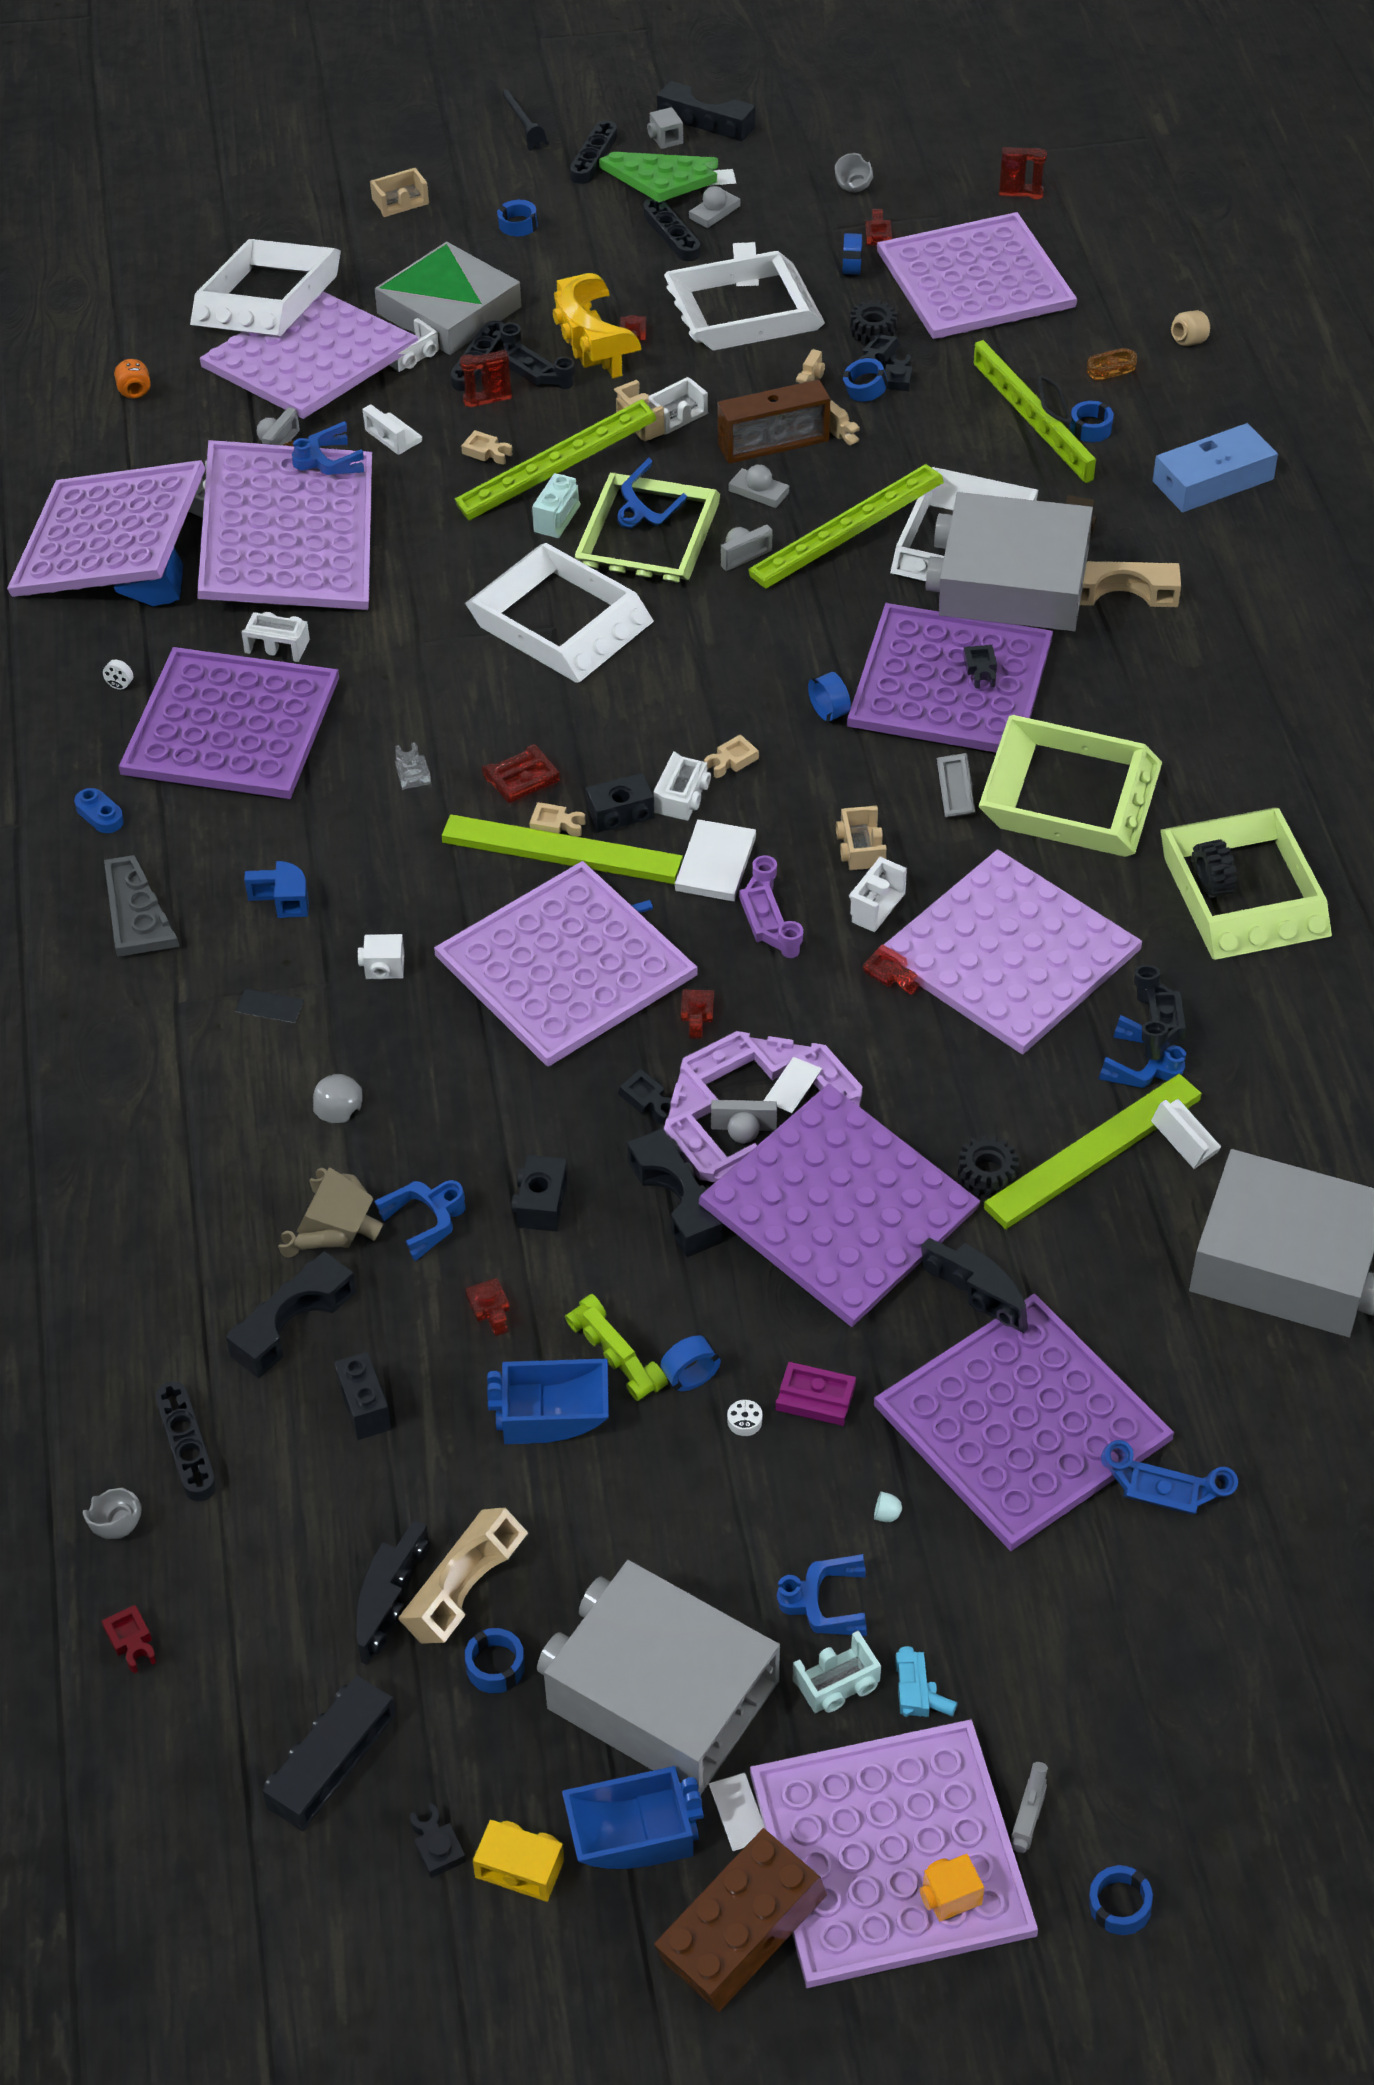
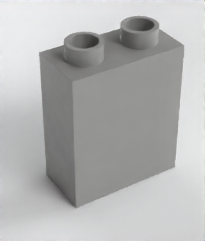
[926,492,1093,631]
[1189,1149,1374,1338]
[537,1560,780,1795]

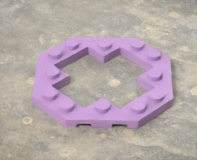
[664,1031,863,1182]

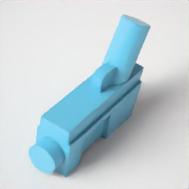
[895,1646,958,1717]

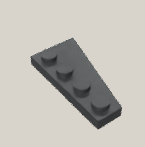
[104,855,179,957]

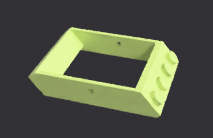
[575,472,720,583]
[978,715,1162,857]
[1161,808,1332,960]

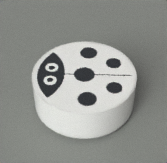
[103,660,133,689]
[727,1400,763,1436]

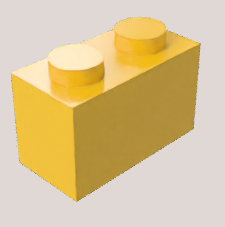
[473,1819,564,1902]

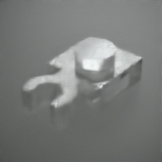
[395,742,431,790]

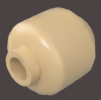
[1171,310,1210,346]

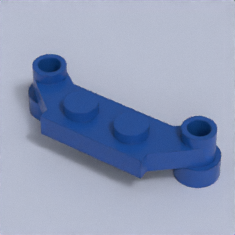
[1101,1440,1238,1515]

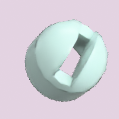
[874,1492,902,1522]

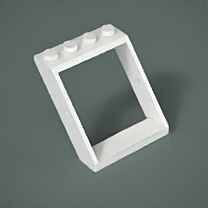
[190,239,341,336]
[664,251,825,350]
[890,467,1039,581]
[465,543,654,683]

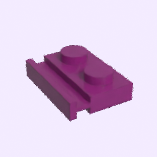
[776,1362,856,1426]

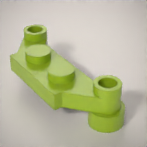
[565,1294,668,1401]

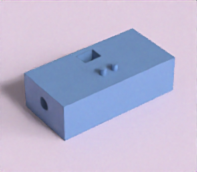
[1153,423,1278,513]

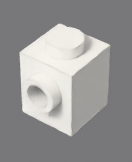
[358,934,405,979]

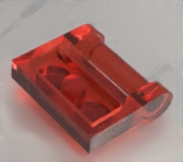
[999,147,1047,199]
[460,350,512,407]
[482,744,560,803]

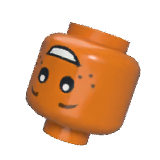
[114,359,151,399]

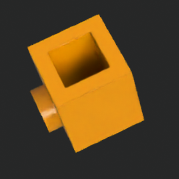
[919,1853,985,1922]

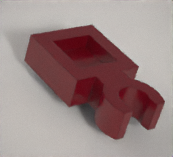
[101,1605,156,1674]

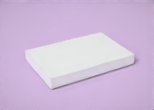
[675,819,756,901]

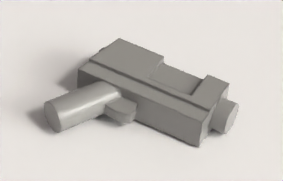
[1011,1762,1048,1853]

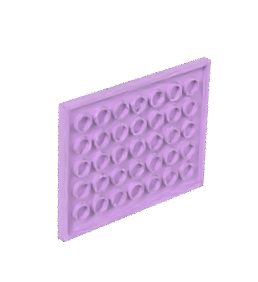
[198,440,372,610]

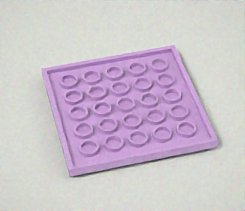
[877,212,1077,339]
[199,291,419,419]
[7,460,206,597]
[878,849,1142,1055]
[434,861,698,1067]
[750,1719,1038,1988]

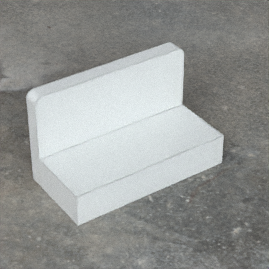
[363,405,422,455]
[1151,1099,1221,1169]

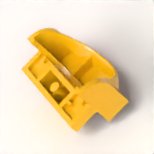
[553,273,641,378]

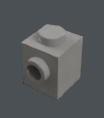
[647,107,683,149]

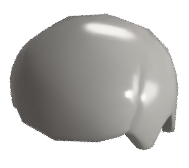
[835,153,873,193]
[313,1074,362,1123]
[83,1488,142,1540]

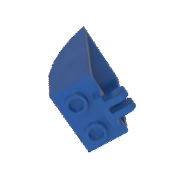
[487,1359,609,1444]
[562,1766,704,1869]

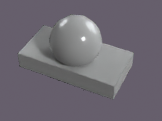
[689,186,740,228]
[256,407,300,446]
[729,464,789,508]
[721,524,772,572]
[937,753,976,818]
[711,1100,777,1144]

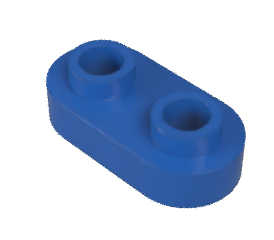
[74,788,124,833]

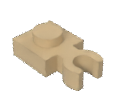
[796,349,825,384]
[829,401,860,445]
[461,430,513,464]
[704,735,759,778]
[529,802,586,837]

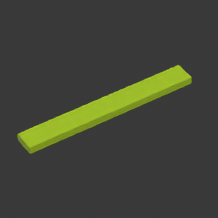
[974,340,1096,483]
[455,399,657,521]
[748,464,944,589]
[442,814,683,884]
[984,1074,1202,1229]

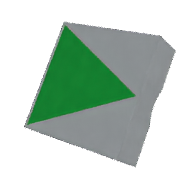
[375,241,521,355]

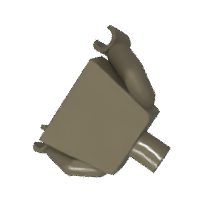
[278,1167,383,1257]

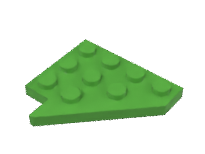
[599,152,718,202]

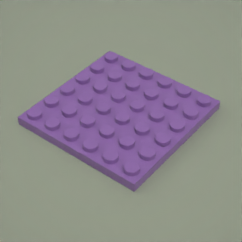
[847,603,1053,753]
[119,647,339,799]
[699,1083,980,1327]
[874,1293,1174,1551]

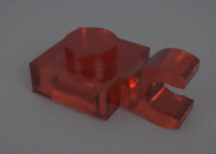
[865,209,892,245]
[620,315,646,340]
[863,944,920,994]
[681,989,714,1038]
[465,1278,510,1336]

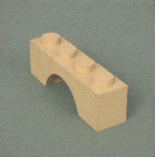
[1080,561,1181,607]
[398,1507,528,1644]

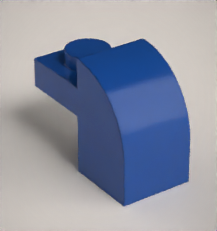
[244,861,309,918]

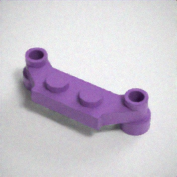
[739,855,803,958]

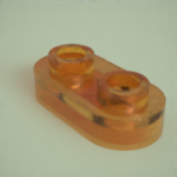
[1086,348,1137,380]

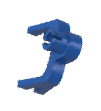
[292,421,364,475]
[617,458,687,529]
[1099,1015,1186,1088]
[374,1180,466,1261]
[777,1554,867,1636]

